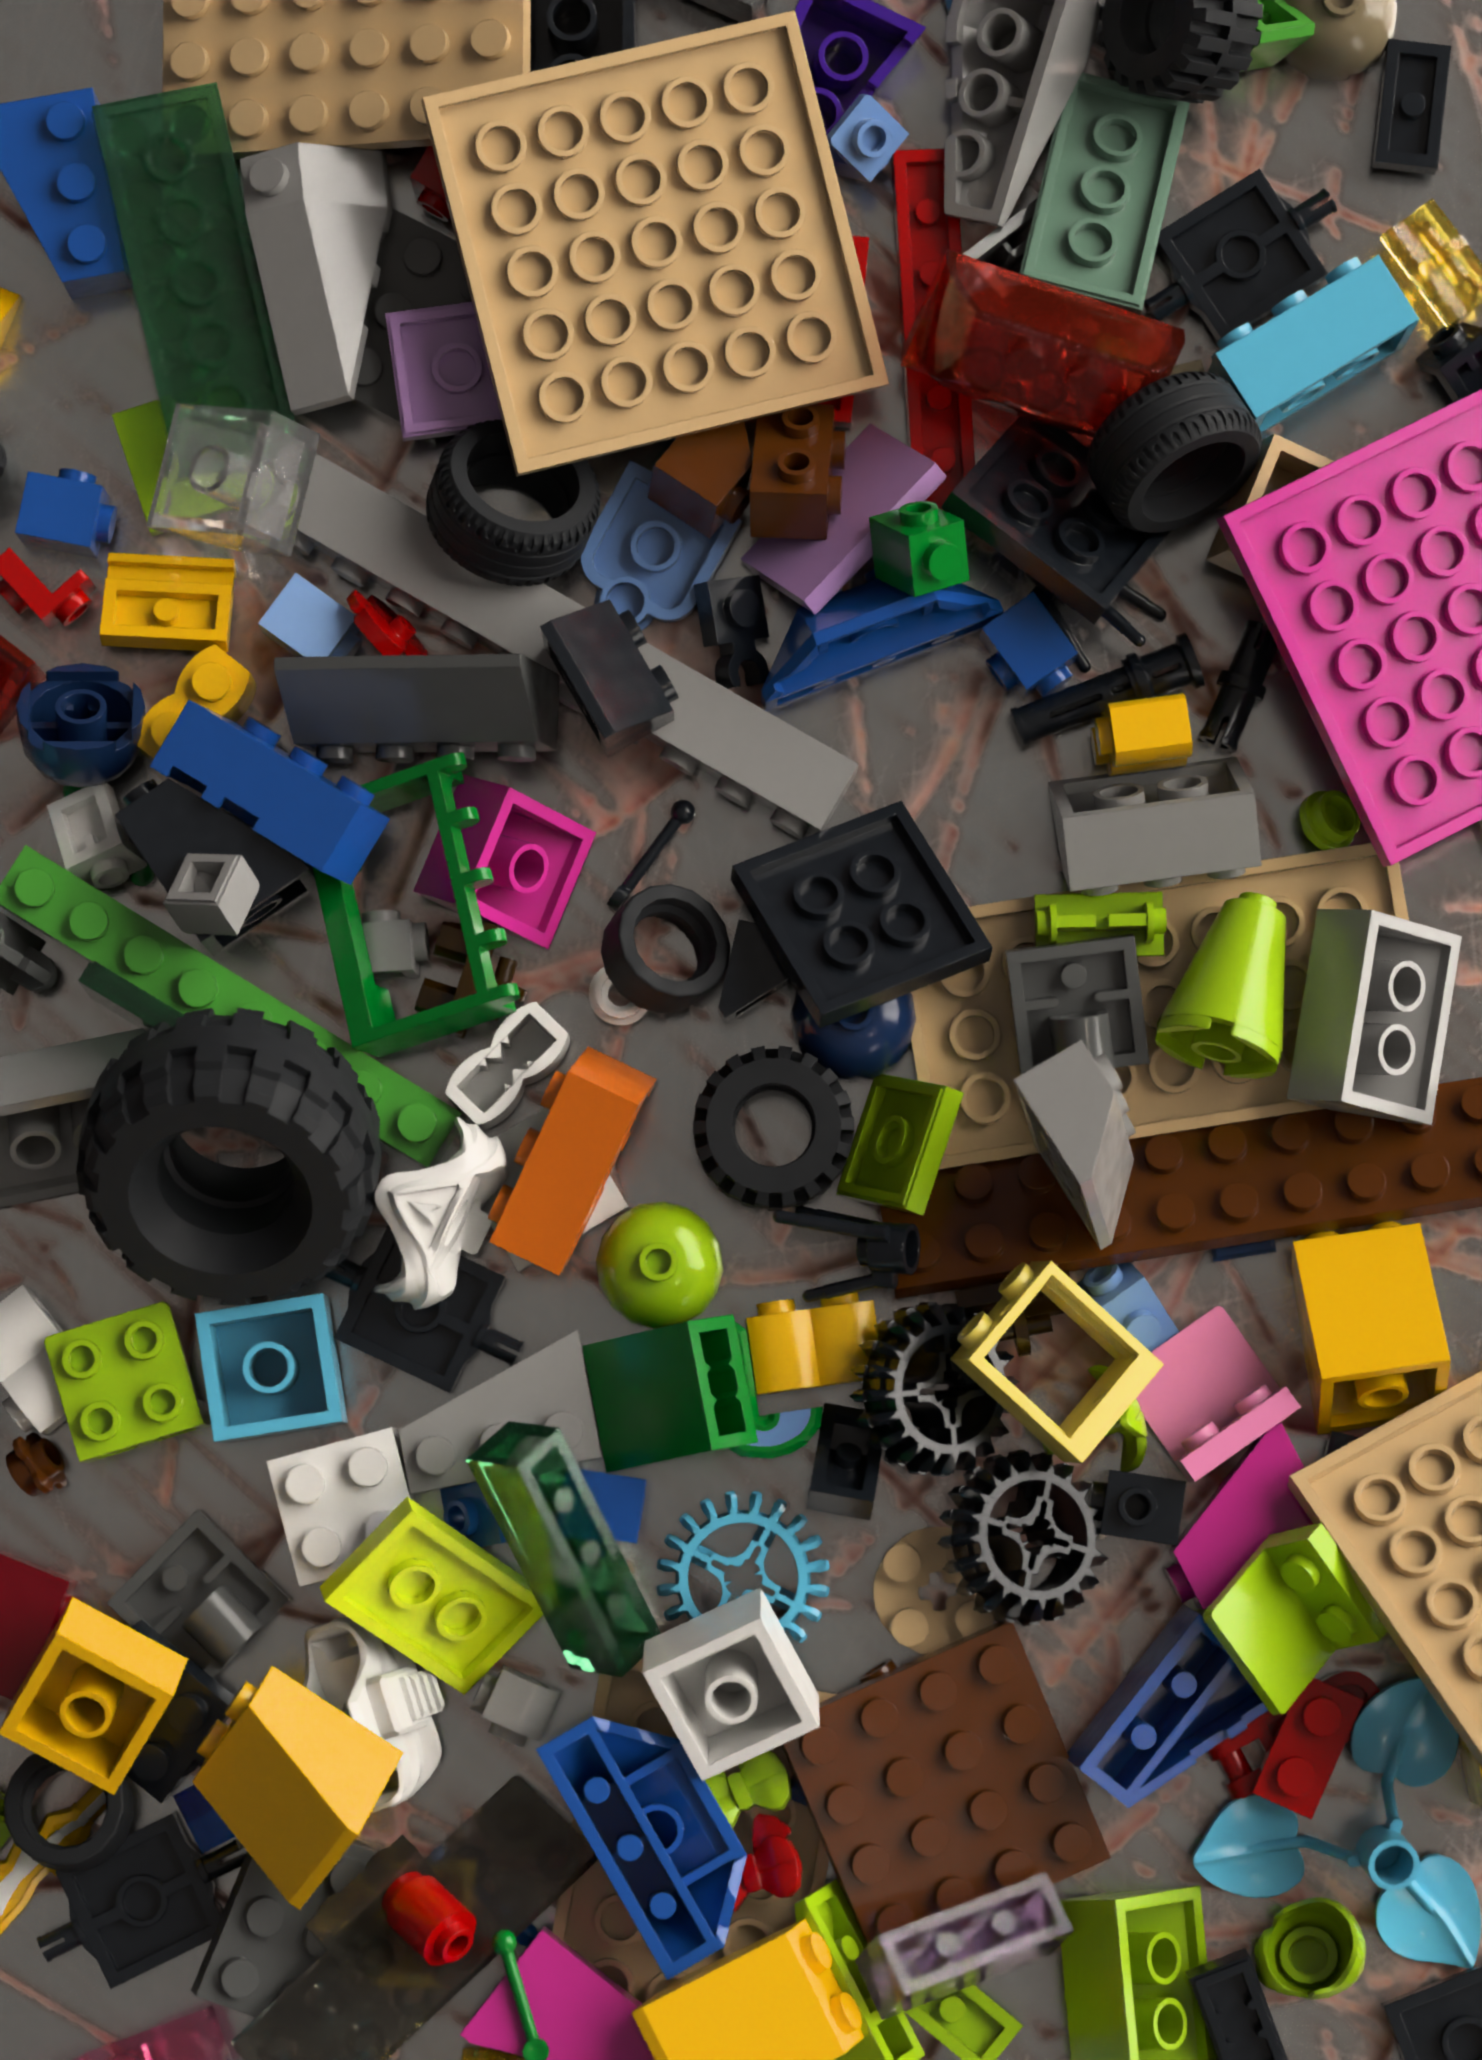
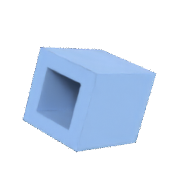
[258,572,362,657]

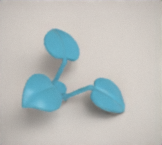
[1192,1676,1481,1968]

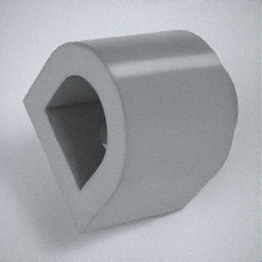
[362,910,430,981]
[470,1664,562,1747]

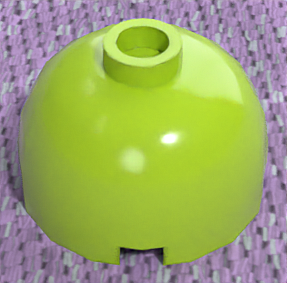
[596,1201,724,1329]

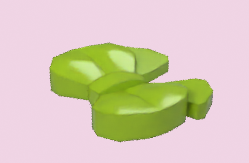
[705,1748,792,1829]

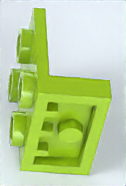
[44,1301,211,1463]
[1203,1523,1388,1715]

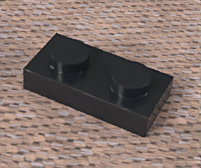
[1372,39,1451,175]

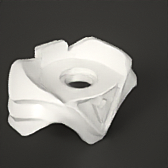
[373,1117,509,1310]
[303,1617,445,1814]

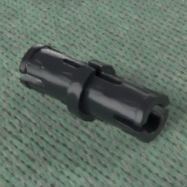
[1198,620,1278,753]

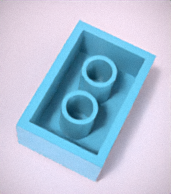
[1208,255,1419,434]

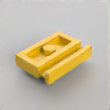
[99,552,236,652]

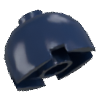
[16,663,146,788]
[790,990,916,1083]

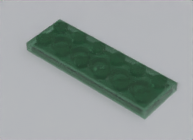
[91,82,302,483]

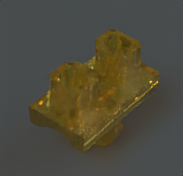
[1380,198,1482,329]

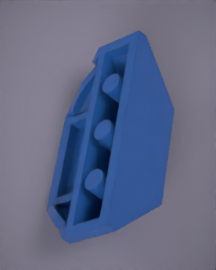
[761,569,1004,711]
[536,1716,747,1980]

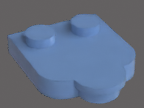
[581,460,742,631]

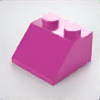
[413,774,596,949]

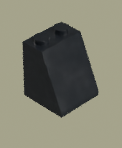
[115,778,317,956]

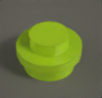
[1299,790,1360,850]

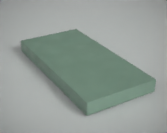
[1015,72,1190,321]

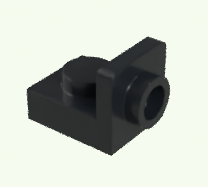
[1415,322,1482,401]

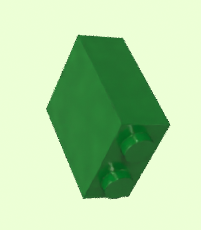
[582,1314,758,1473]

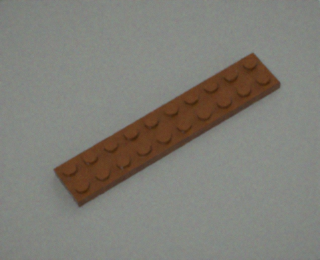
[879,1077,1482,1299]

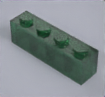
[465,1421,661,1677]

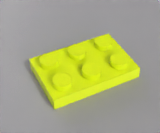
[319,1497,551,1695]

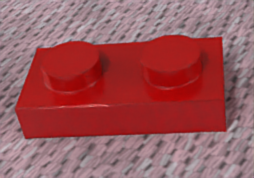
[1250,1678,1364,1820]

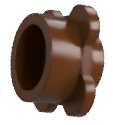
[6,1432,67,1497]

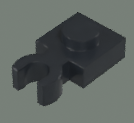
[694,575,769,689]

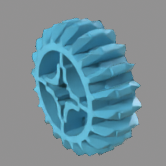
[656,1491,830,1643]

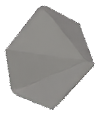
[163,853,260,936]

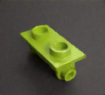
[1034,892,1167,957]

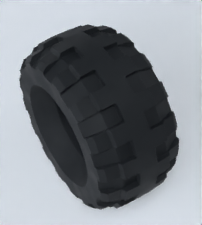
[76,1008,383,1305]

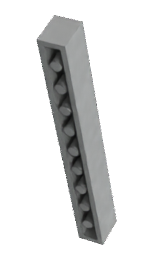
[269,448,858,839]

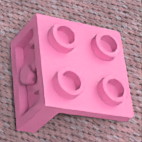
[1136,1306,1301,1483]

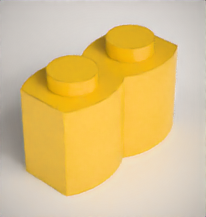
[137,644,257,781]
[1090,693,1193,776]
[745,1292,878,1396]

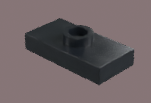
[1185,1948,1288,2060]

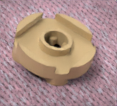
[873,1527,995,1655]

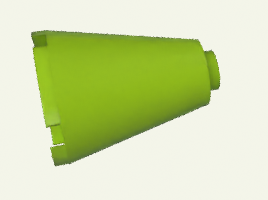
[1155,892,1286,1079]

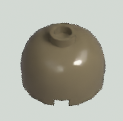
[1284,0,1398,82]

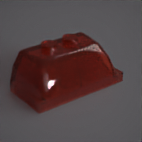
[900,249,1185,438]

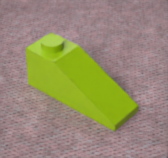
[795,1879,925,2060]

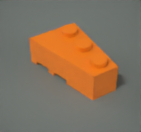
[488,1046,657,1276]

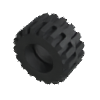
[1099,0,1263,104]
[693,1046,854,1211]

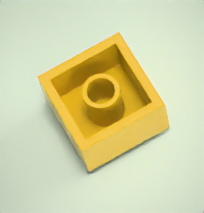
[0,1597,188,1795]

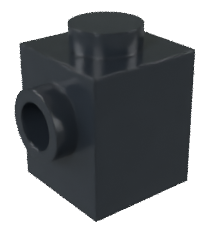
[1088,1470,1187,1546]

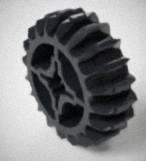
[849,1302,1019,1477]
[937,1450,1109,1626]

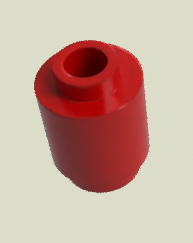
[382,1871,477,1966]

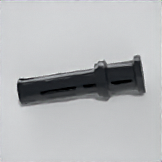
[1010,632,1205,747]

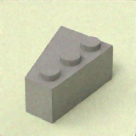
[398,1330,603,1494]

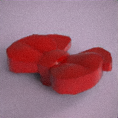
[346,589,428,656]
[733,1813,802,1912]

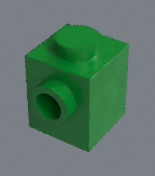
[869,501,970,597]

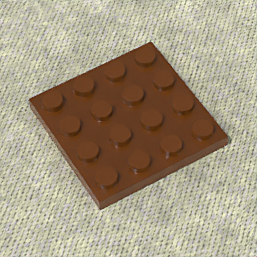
[781,1622,1111,1966]

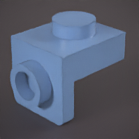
[827,94,909,183]
[1077,1262,1179,1352]

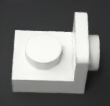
[47,783,147,890]

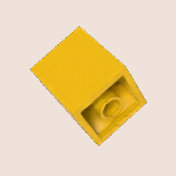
[1291,1221,1451,1435]
[192,1666,403,1910]
[631,1918,864,2060]

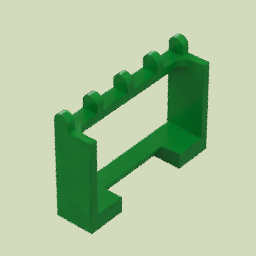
[312,752,520,1058]

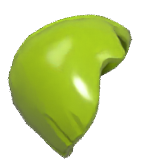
[1254,1897,1366,2000]

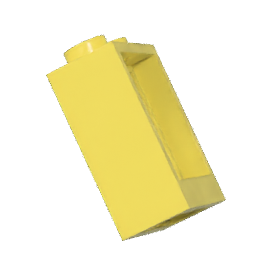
[951,1261,1164,1463]

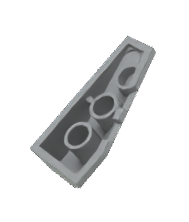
[944,0,1104,228]
[240,142,392,416]

